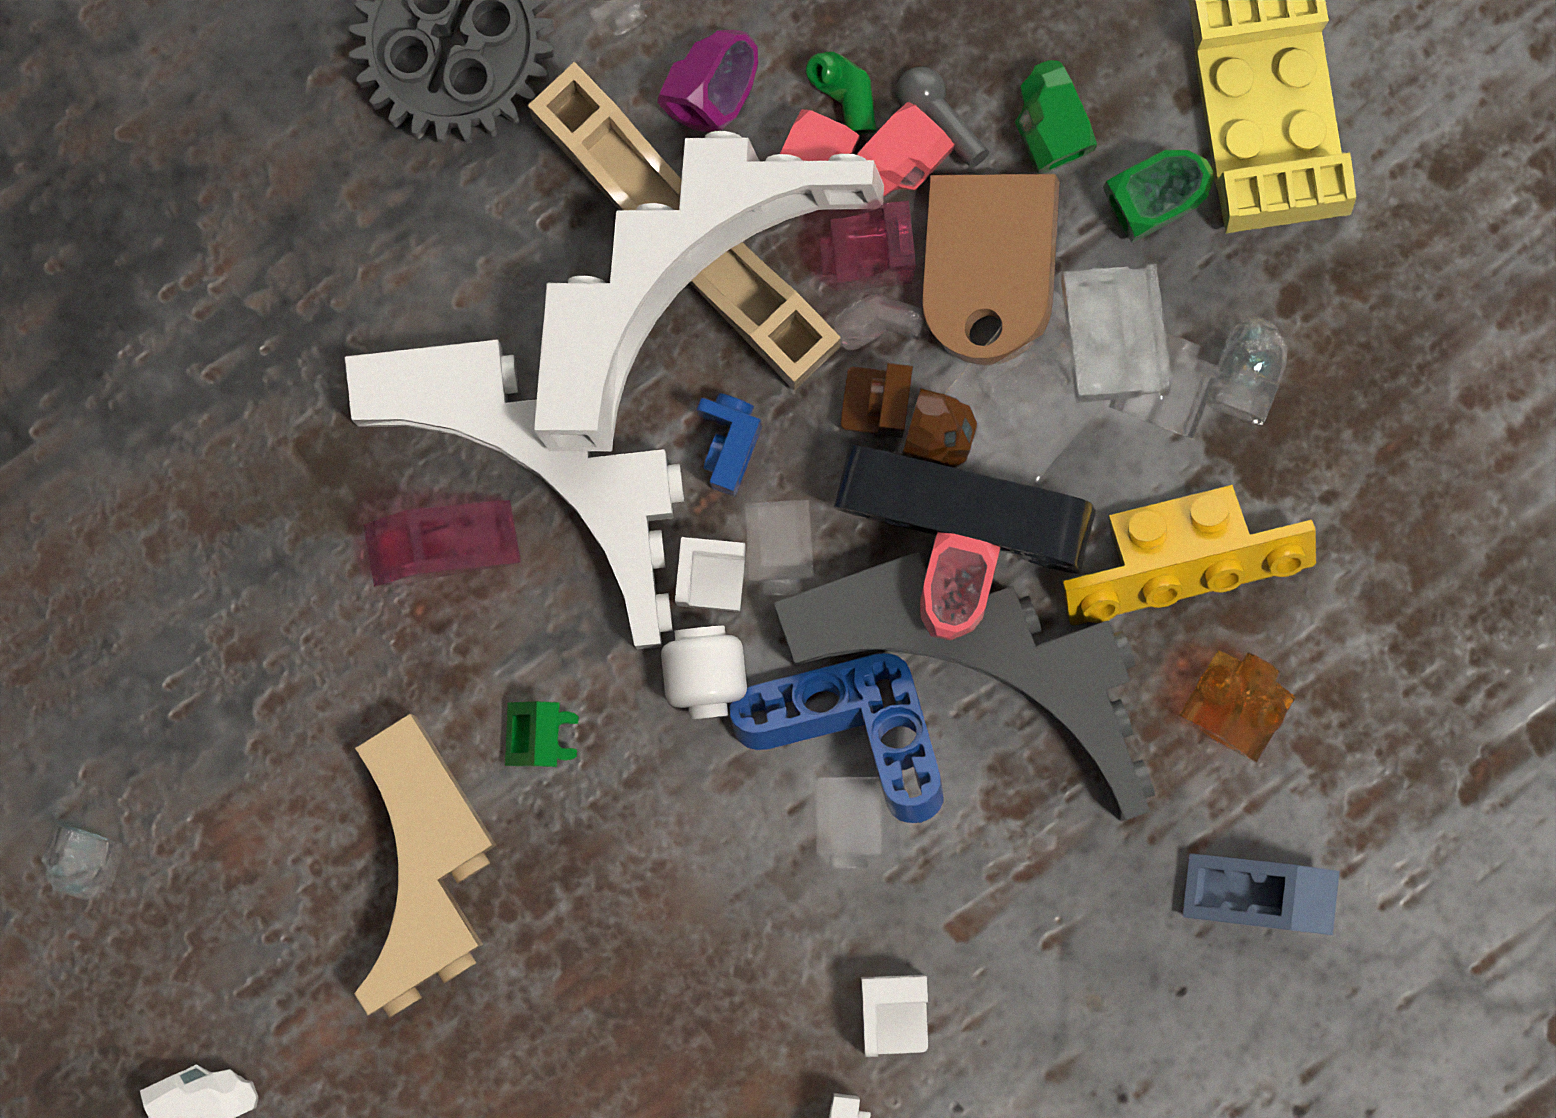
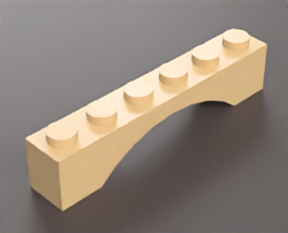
[528,62,841,391]

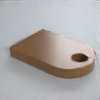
[923,174,1060,365]

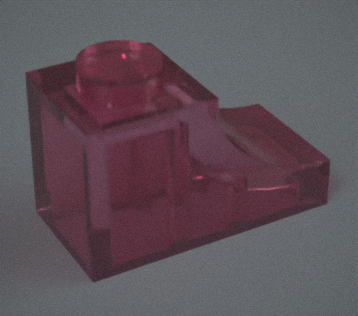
[819,201,916,292]
[363,500,521,587]

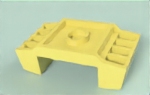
[1188,0,1356,234]

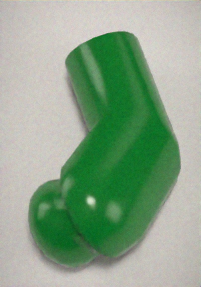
[805,52,876,136]

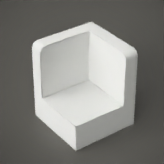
[675,537,746,612]
[861,975,928,1057]

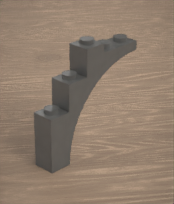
[774,551,1155,821]

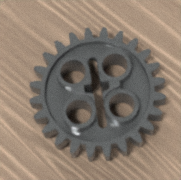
[349,0,555,145]

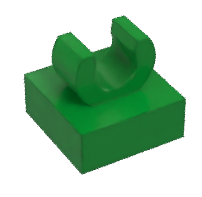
[505,701,579,767]

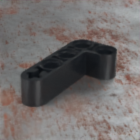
[833,445,1096,574]

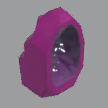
[657,29,758,133]

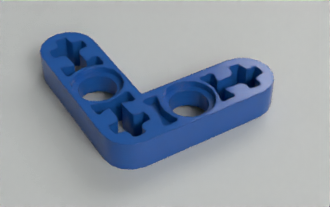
[730,653,944,823]

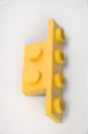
[1063,485,1316,625]

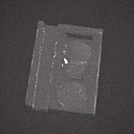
[1061,264,1172,403]

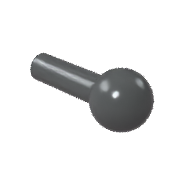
[896,66,989,168]

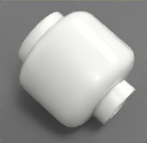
[661,626,747,720]

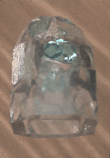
[1202,315,1287,426]
[41,824,122,900]

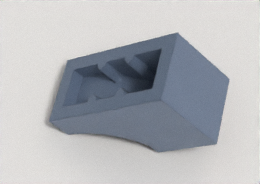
[1183,854,1340,935]

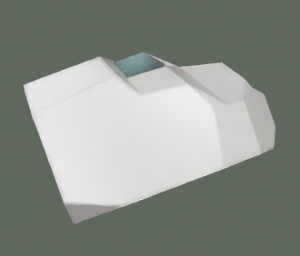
[140,1065,258,1118]

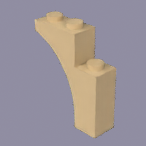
[354,714,497,1018]

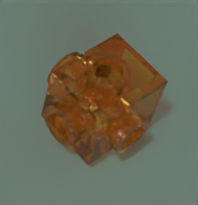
[1179,650,1296,763]

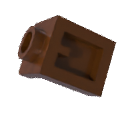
[840,363,913,438]

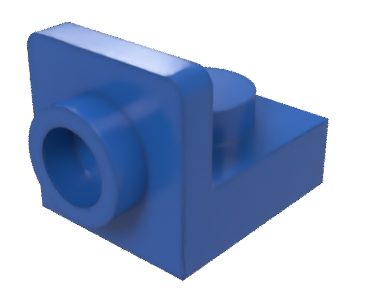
[696,393,763,497]

